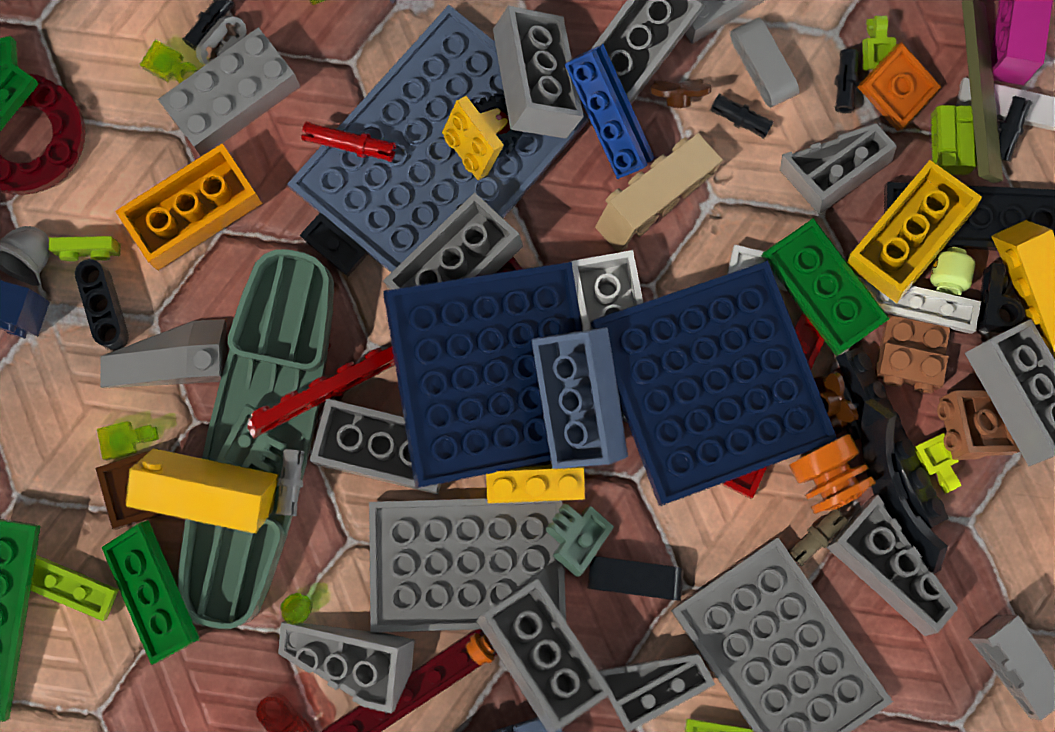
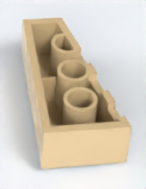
[595,133,723,253]

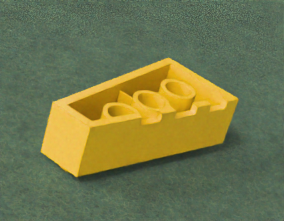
[991,220,1055,359]

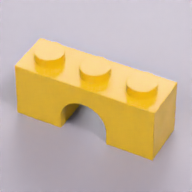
[486,461,585,503]

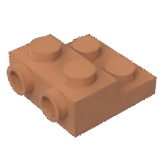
[875,315,950,393]
[937,390,1020,460]

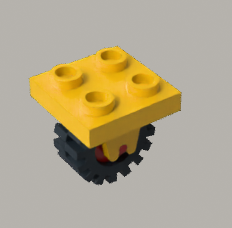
[442,96,523,181]

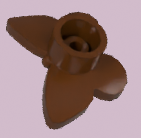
[651,79,711,108]
[814,372,858,434]

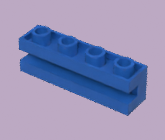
[564,44,655,179]

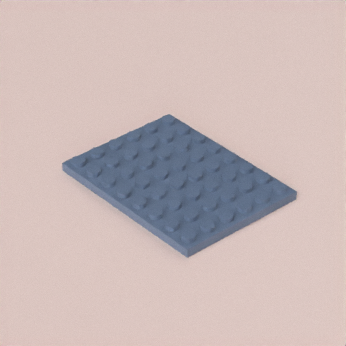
[287,5,589,273]

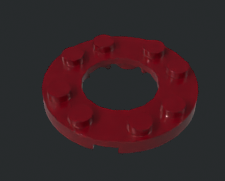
[0,73,85,195]

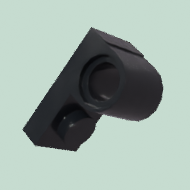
[977,263,1025,333]

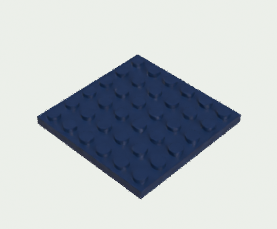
[590,261,838,506]
[383,262,582,488]

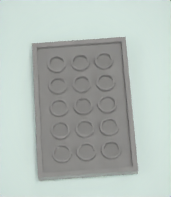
[369,498,566,633]
[671,537,893,732]

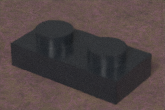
[300,213,368,277]

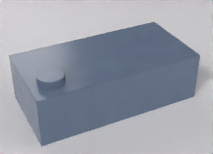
[532,327,628,469]

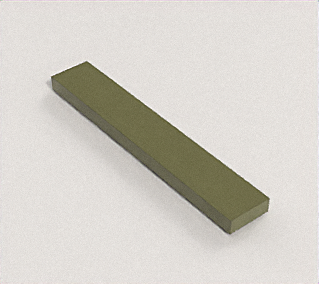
[962,0,1003,183]

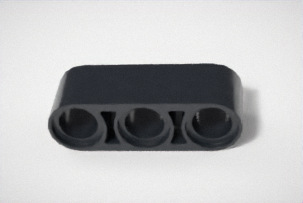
[75,259,129,351]
[587,556,684,601]

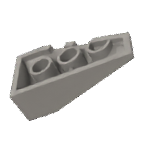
[100,319,227,388]
[278,621,415,713]

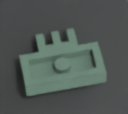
[215,404,287,473]
[546,504,614,577]

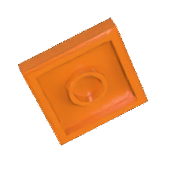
[857,42,942,131]

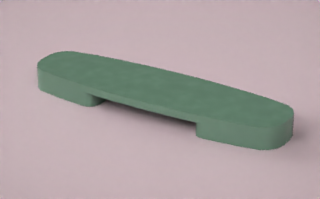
[178,249,334,629]

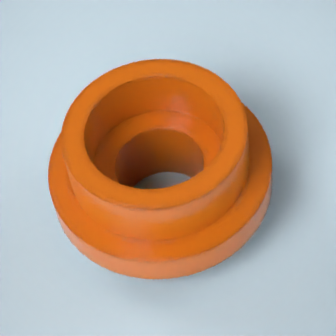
[466,633,495,665]

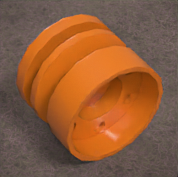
[789,434,876,514]

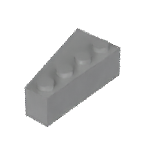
[826,495,958,636]

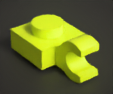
[915,433,961,494]

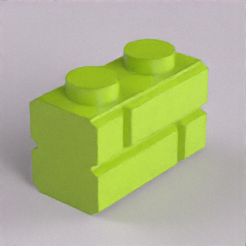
[931,105,977,175]

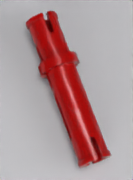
[301,121,397,162]

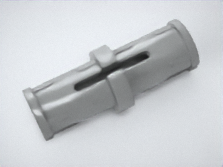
[276,449,304,516]

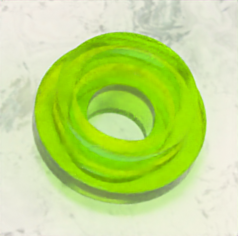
[281,593,313,624]

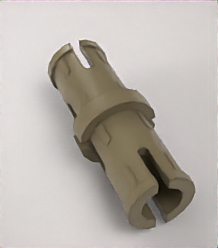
[788,509,849,566]

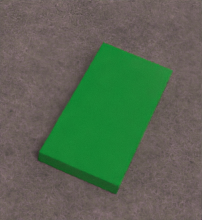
[761,218,889,357]
[102,520,200,665]

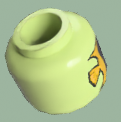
[930,247,976,296]

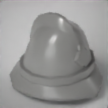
[0,226,50,285]

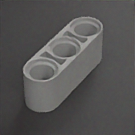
[730,17,799,108]

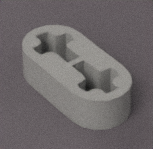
[196,16,246,65]

